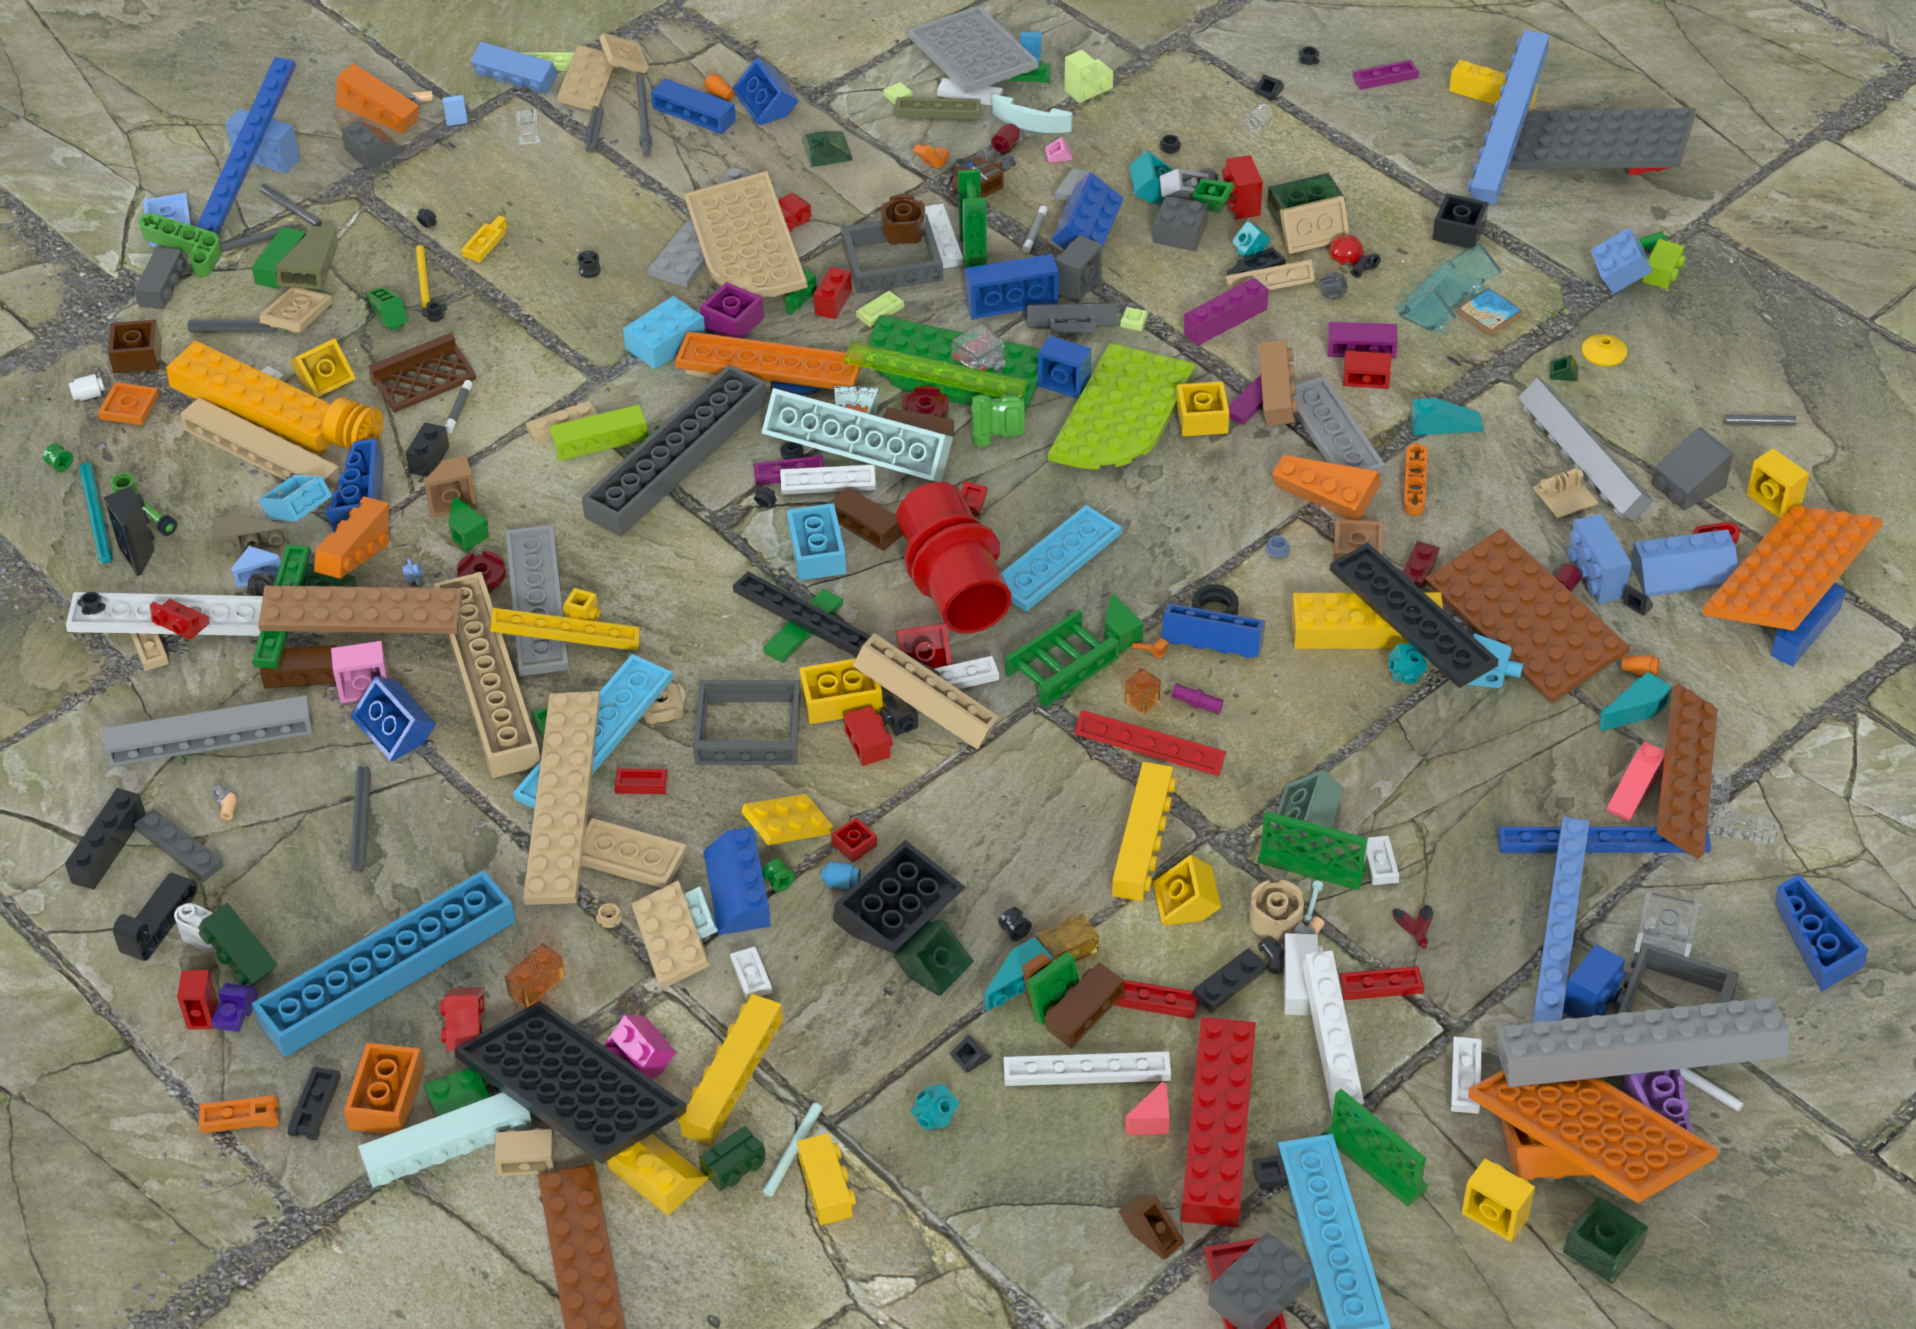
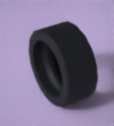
[1192,584,1239,615]

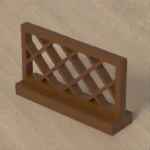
[369,333,476,413]

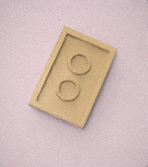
[1280,196,1349,254]
[260,287,332,333]

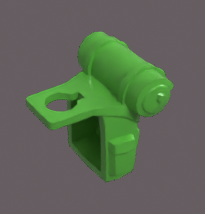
[971,394,1025,447]

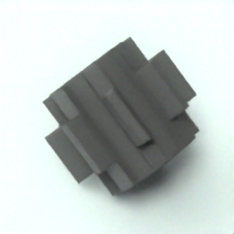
[1319,271,1348,300]

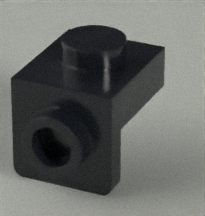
[880,696,918,736]

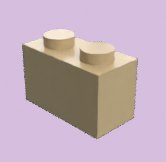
[495,1128,555,1177]

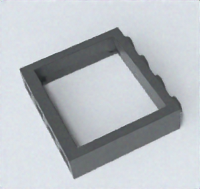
[841,214,943,294]
[693,680,801,765]
[1612,943,1739,1072]

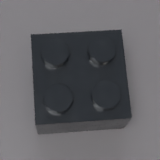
[1432,193,1489,250]

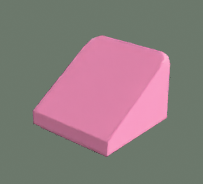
[1044,137,1073,163]

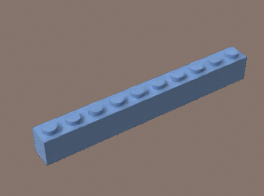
[1468,30,1549,205]
[1532,816,1590,1023]

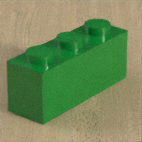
[252,226,306,289]

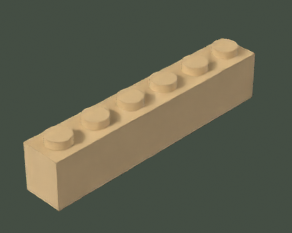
[853,633,999,750]

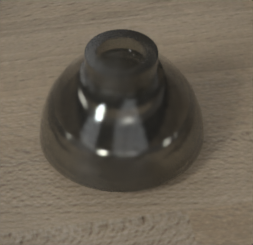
[247,572,277,596]

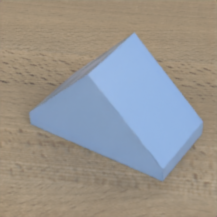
[442,95,468,126]
[231,546,281,588]

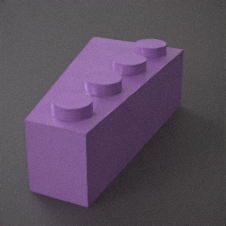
[1622,1069,1693,1133]

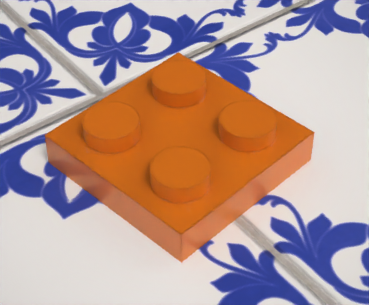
[98,382,160,425]

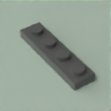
[134,809,223,882]

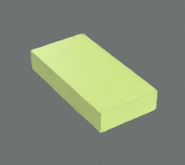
[856,291,904,327]

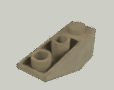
[212,515,290,555]

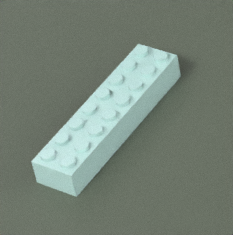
[761,388,953,482]

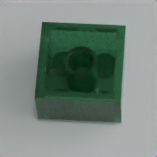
[1563,1196,1648,1284]

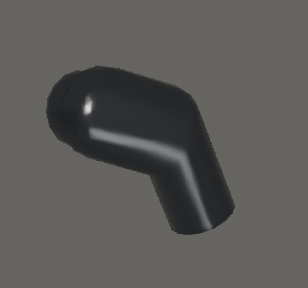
[1351,253,1381,278]
[1258,937,1284,974]

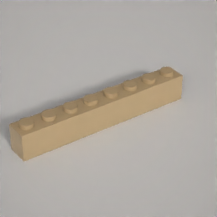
[180,398,340,493]

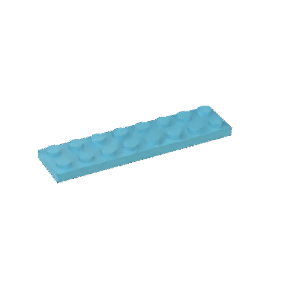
[512,654,674,809]
[1277,1134,1391,1329]

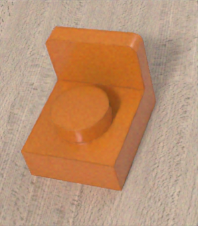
[912,144,951,169]

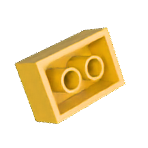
[799,659,883,724]

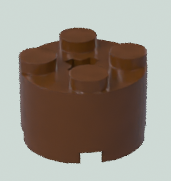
[881,194,925,245]

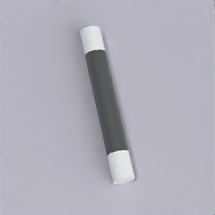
[445,380,473,433]

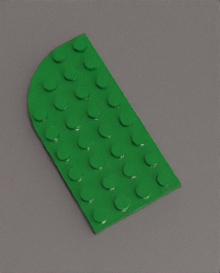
[869,315,1040,414]

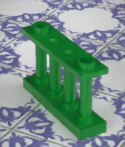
[958,169,987,270]
[1005,609,1119,707]

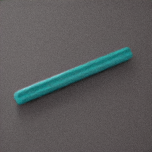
[79,462,112,564]

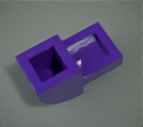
[211,983,259,1032]

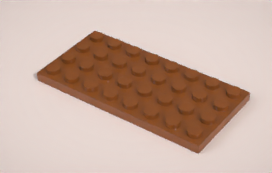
[1425,528,1629,704]

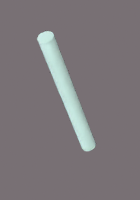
[763,1103,822,1197]

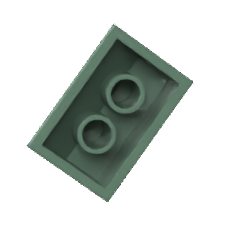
[1273,769,1344,848]

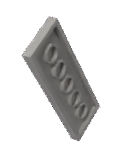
[1293,376,1385,473]

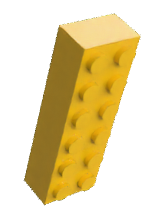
[1291,592,1443,649]

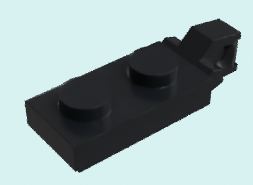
[1227,247,1286,276]

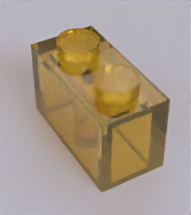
[1036,913,1099,962]

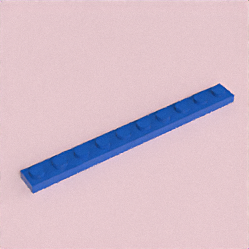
[196,57,296,236]

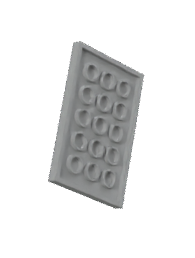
[907,6,1039,93]

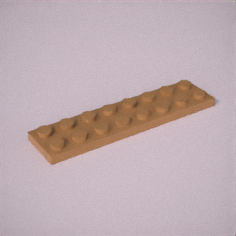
[258,586,463,634]

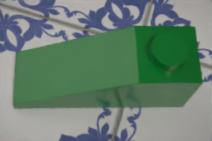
[365,286,408,330]

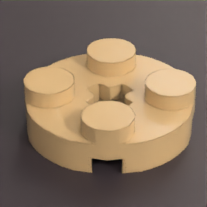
[642,682,686,724]

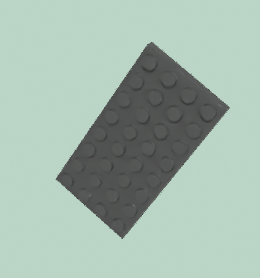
[1509,107,1696,169]

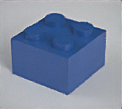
[1038,336,1092,399]
[1563,944,1626,1019]

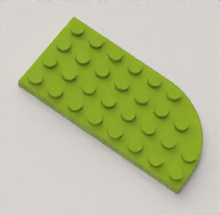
[1048,343,1196,469]

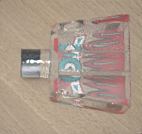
[952,322,1006,373]

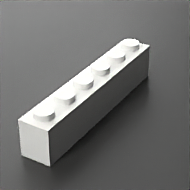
[1302,951,1364,1115]

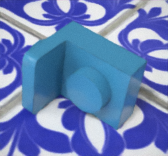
[1020,31,1042,63]

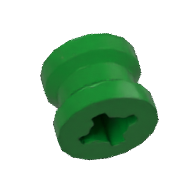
[43,443,73,472]
[762,858,795,892]

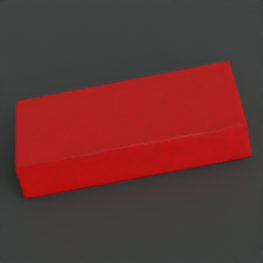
[614,768,668,794]

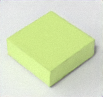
[883,82,913,106]
[1120,307,1148,331]

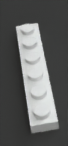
[1004,1052,1171,1086]

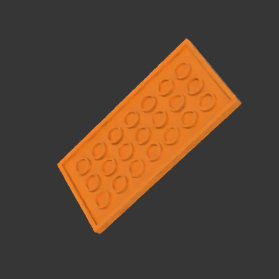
[1702,505,1883,630]
[1468,1071,1718,1203]

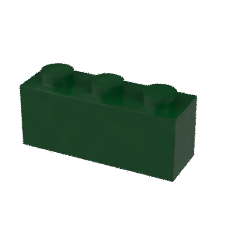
[198,902,278,986]

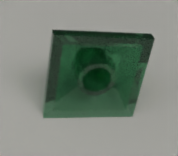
[802,131,852,167]

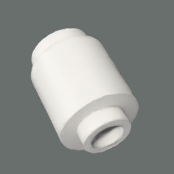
[69,374,105,401]

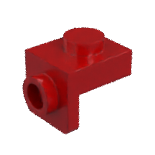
[961,481,988,516]

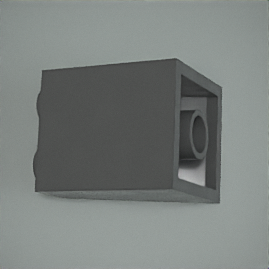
[1651,427,1734,511]

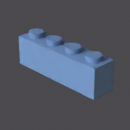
[470,42,558,94]

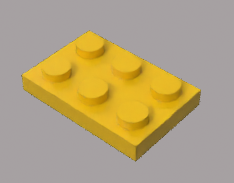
[741,794,834,845]

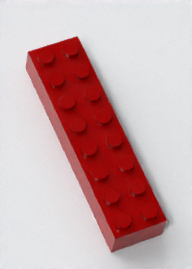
[1181,1017,1256,1228]

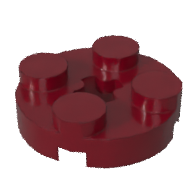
[902,386,949,417]
[457,551,506,594]

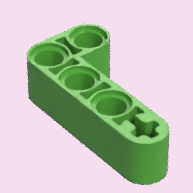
[139,213,222,277]

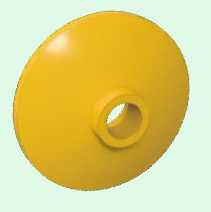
[1581,334,1628,367]

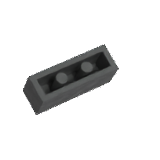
[134,247,186,309]

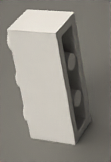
[1284,933,1323,1016]

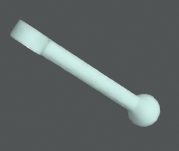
[1303,880,1323,924]

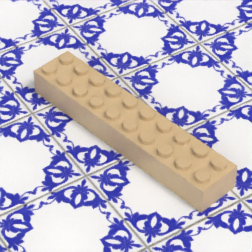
[434,572,541,778]

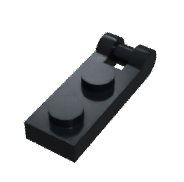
[288,1066,341,1140]

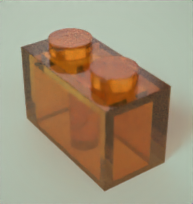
[504,943,565,1008]

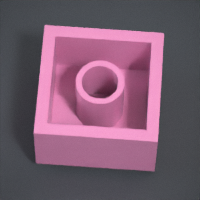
[331,641,389,703]

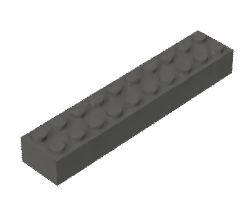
[582,364,767,537]

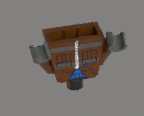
[952,154,1017,198]

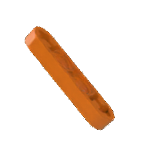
[1403,443,1428,516]

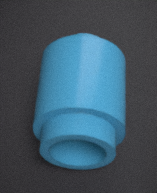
[821,861,861,890]

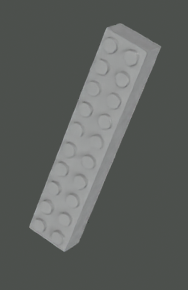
[1497,997,1789,1087]

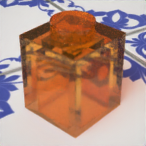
[1125,668,1161,714]

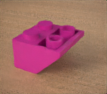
[603,1015,676,1079]

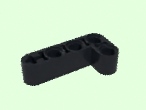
[113,873,198,961]

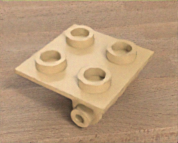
[1533,468,1599,519]

